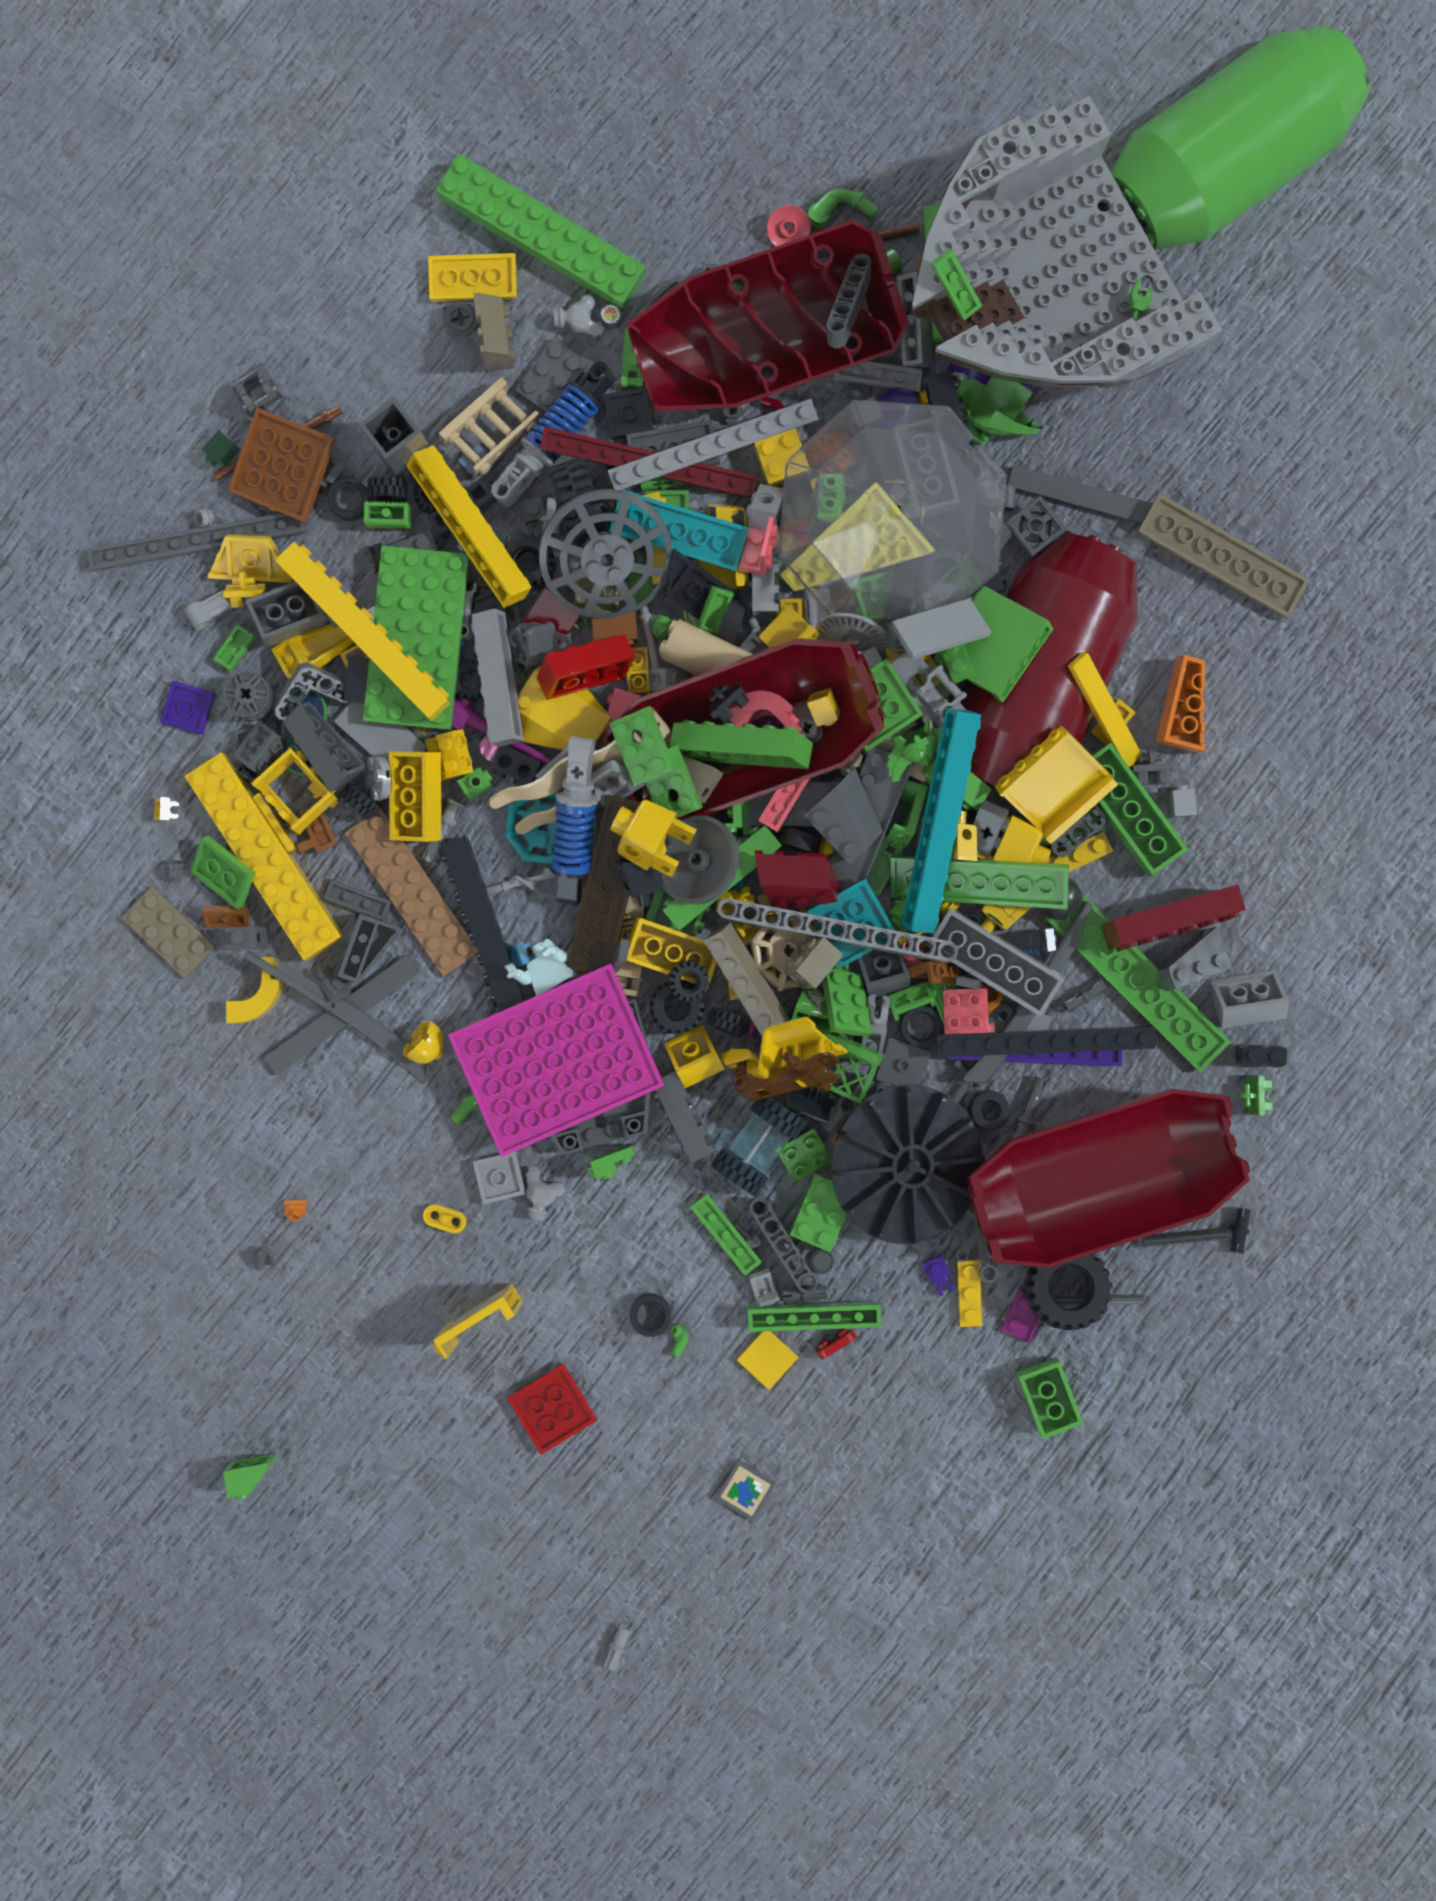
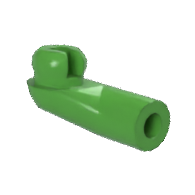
[966,418,991,444]
[670,1324,689,1357]

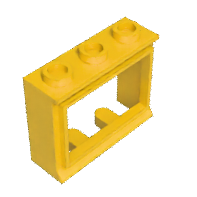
[251,748,338,835]

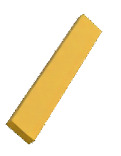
[1068,652,1142,768]

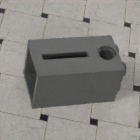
[358,397,430,480]

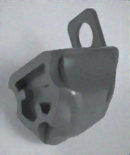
[508,622,571,668]

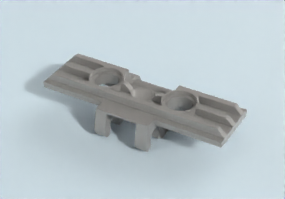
[891,652,981,729]

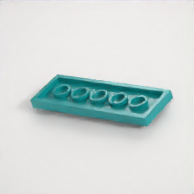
[609,489,749,571]

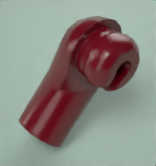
[760,396,785,412]

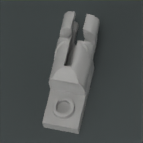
[858,994,890,1066]

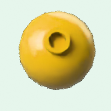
[403,1020,445,1064]

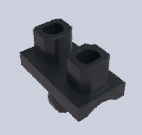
[708,681,749,723]

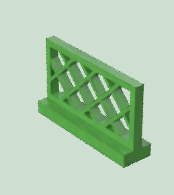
[822,1032,884,1103]

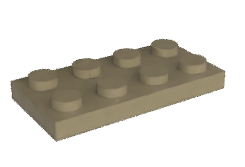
[122,886,216,979]

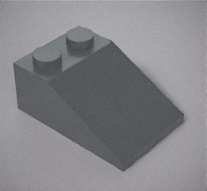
[857,940,911,997]

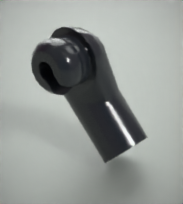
[236,765,260,785]

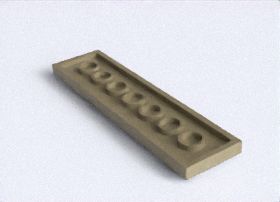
[1136,493,1310,619]

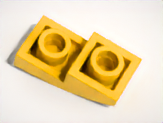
[627,647,650,693]

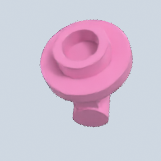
[479,737,500,762]

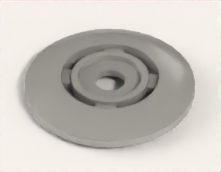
[816,613,888,660]

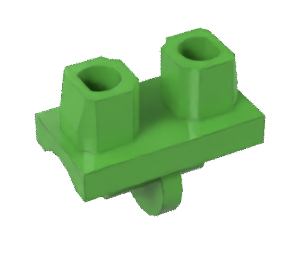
[1237,1075,1273,1116]

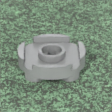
[364,757,391,801]

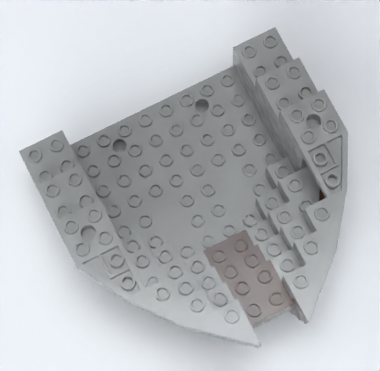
[911,95,1223,388]

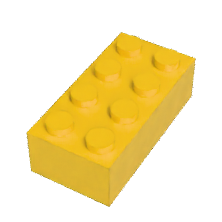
[389,751,441,842]
[627,917,717,988]

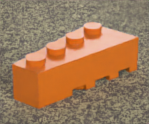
[1155,655,1205,753]

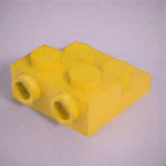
[425,729,473,781]

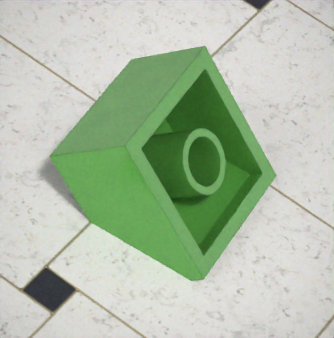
[223,1454,277,1500]

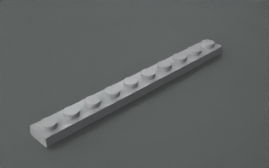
[607,399,819,491]

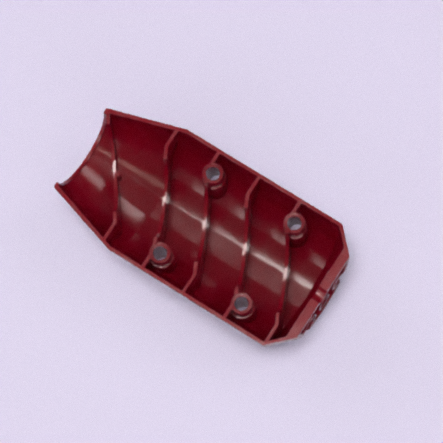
[626,220,909,411]

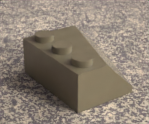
[473,293,516,372]

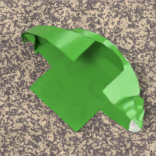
[953,372,1043,435]

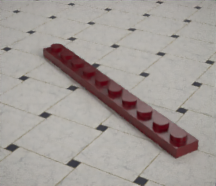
[539,426,758,498]

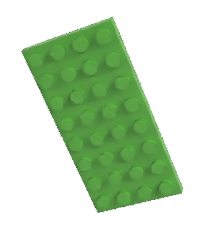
[363,546,470,730]

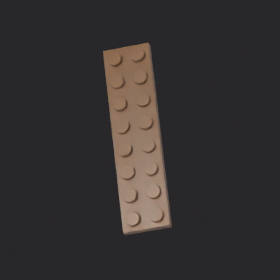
[345,808,479,977]

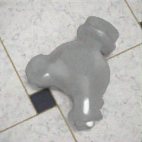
[554,295,604,337]
[526,1167,566,1221]

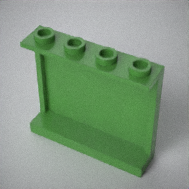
[934,586,1053,703]

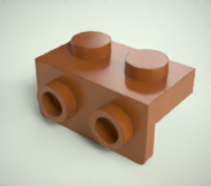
[908,960,959,985]

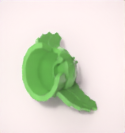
[887,721,942,782]

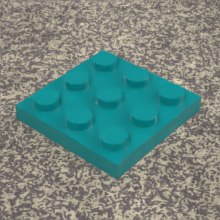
[808,878,896,968]

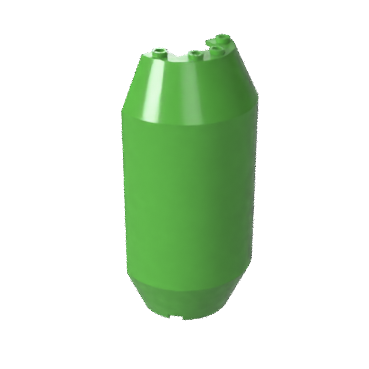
[1110,25,1370,250]

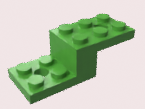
[609,706,703,819]

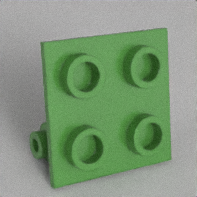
[776,1128,831,1183]

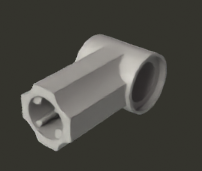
[184,591,232,630]

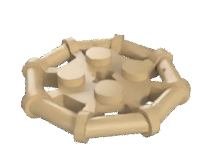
[749,910,819,992]

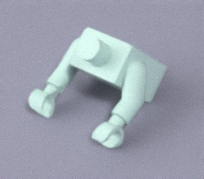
[505,939,579,996]

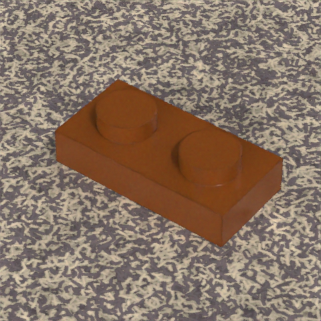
[202,906,251,928]

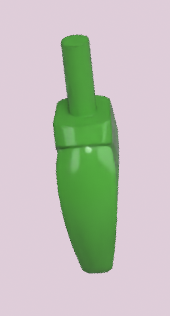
[1129,278,1152,322]

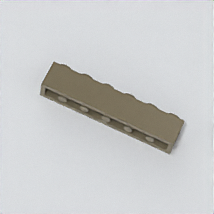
[704,922,790,1035]

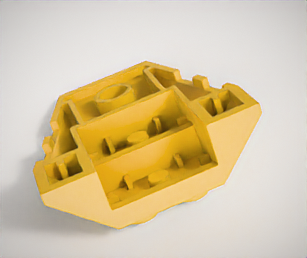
[517,666,612,750]

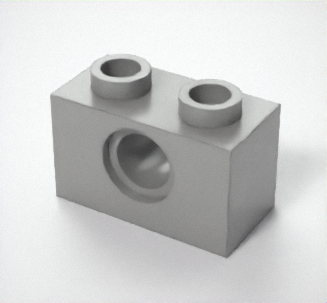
[746,484,785,530]

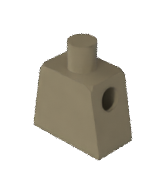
[672,755,723,804]

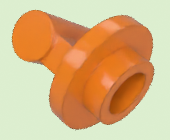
[284,1199,307,1221]

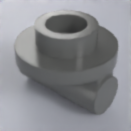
[255,1246,275,1271]

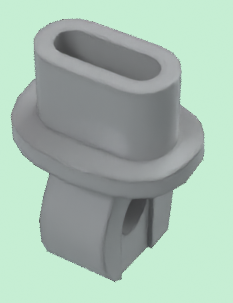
[539,498,562,534]

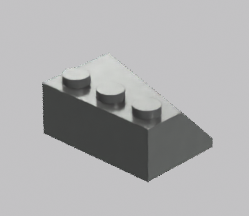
[804,767,883,865]

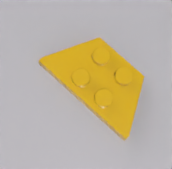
[208,534,293,583]

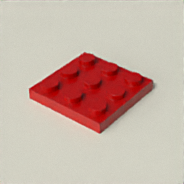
[507,1363,598,1455]

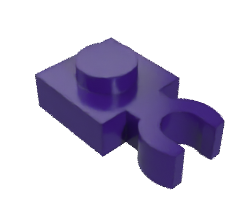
[922,1254,954,1296]

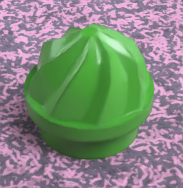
[650,615,672,638]

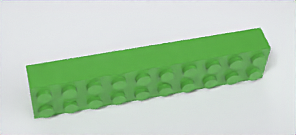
[436,153,646,312]

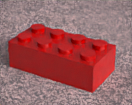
[536,634,636,700]

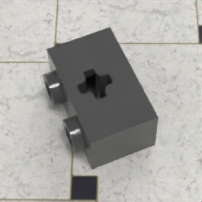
[973,800,1010,856]

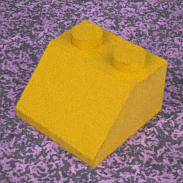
[664,1025,725,1088]

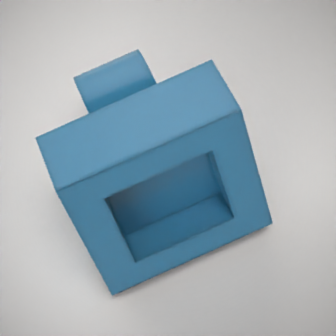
[507,942,535,968]

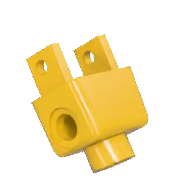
[610,800,697,877]
[977,815,1051,863]

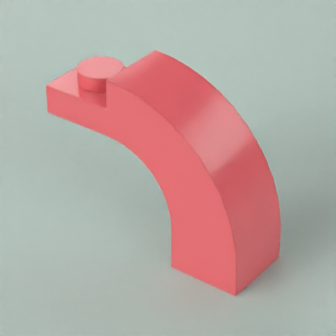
[728,691,803,733]

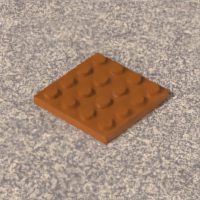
[228,407,336,523]

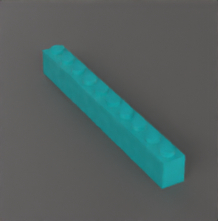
[901,707,981,933]

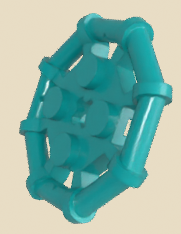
[503,790,563,865]

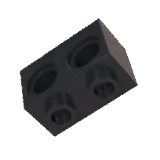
[490,745,543,786]

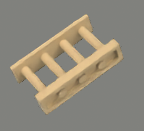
[439,377,539,478]

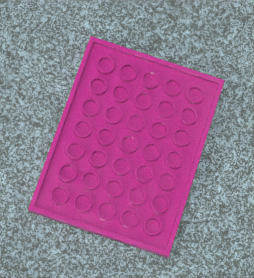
[448,963,665,1157]

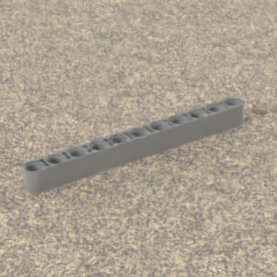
[718,899,958,963]

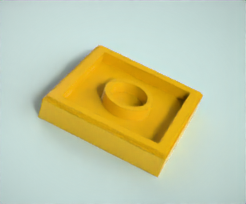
[737,1331,799,1390]

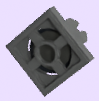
[1004,495,1067,558]

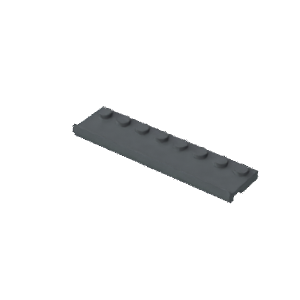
[806,747,915,909]

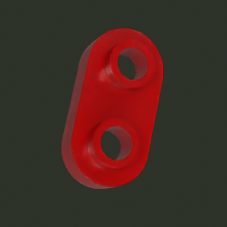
[816,1329,857,1360]

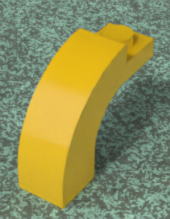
[226,957,284,1023]

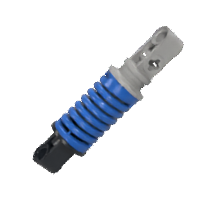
[491,361,614,507]
[550,736,598,906]

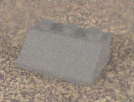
[1211,970,1289,1029]

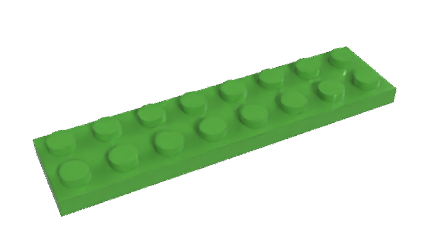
[891,854,1069,909]

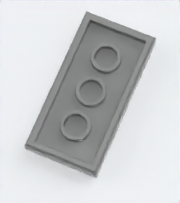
[891,598,991,660]
[334,702,427,764]

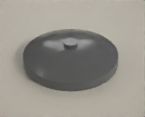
[662,816,739,905]

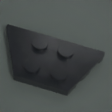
[663,548,740,620]
[467,583,521,630]

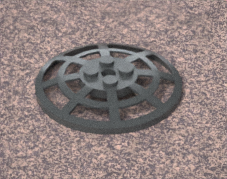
[539,489,672,619]

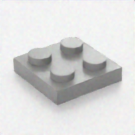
[473,1151,526,1204]

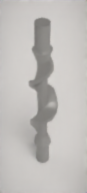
[486,861,592,895]

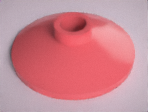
[767,205,811,246]

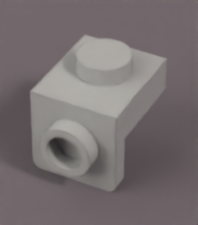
[748,1268,780,1307]

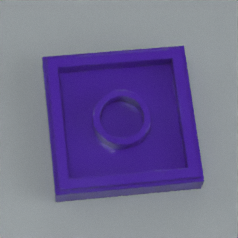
[160,680,216,735]

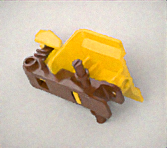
[721,1016,847,1102]

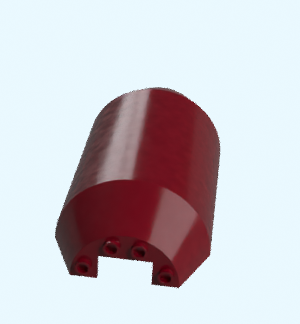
[960,530,1138,790]
[602,638,885,820]
[967,1088,1250,1268]

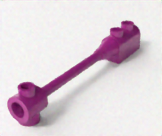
[452,697,564,788]

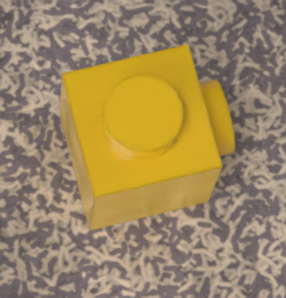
[807,687,841,727]

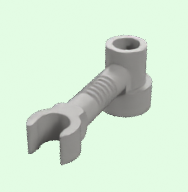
[461,583,478,640]

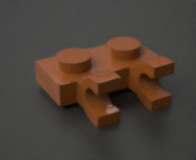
[287,807,338,854]

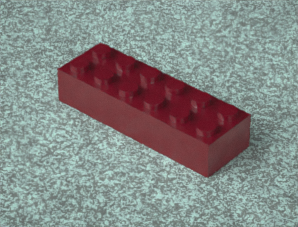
[1101,884,1246,952]

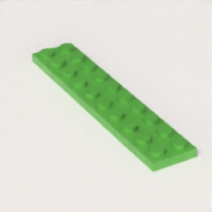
[1044,893,1231,1073]

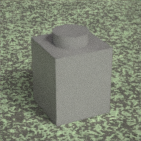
[1168,785,1197,818]

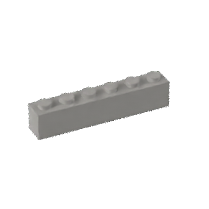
[471,608,524,746]

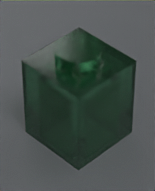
[201,430,240,468]

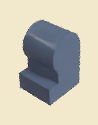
[458,443,490,480]

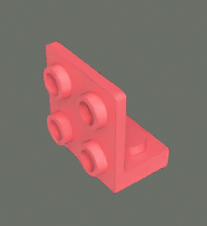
[739,516,778,576]
[943,988,995,1034]

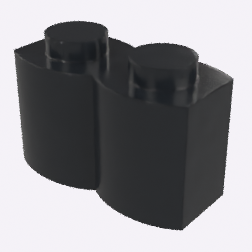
[1236,1044,1287,1068]

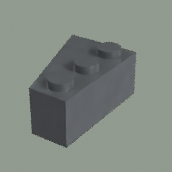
[338,913,402,984]
[1156,926,1232,991]

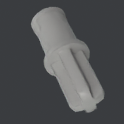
[604,1624,632,1670]

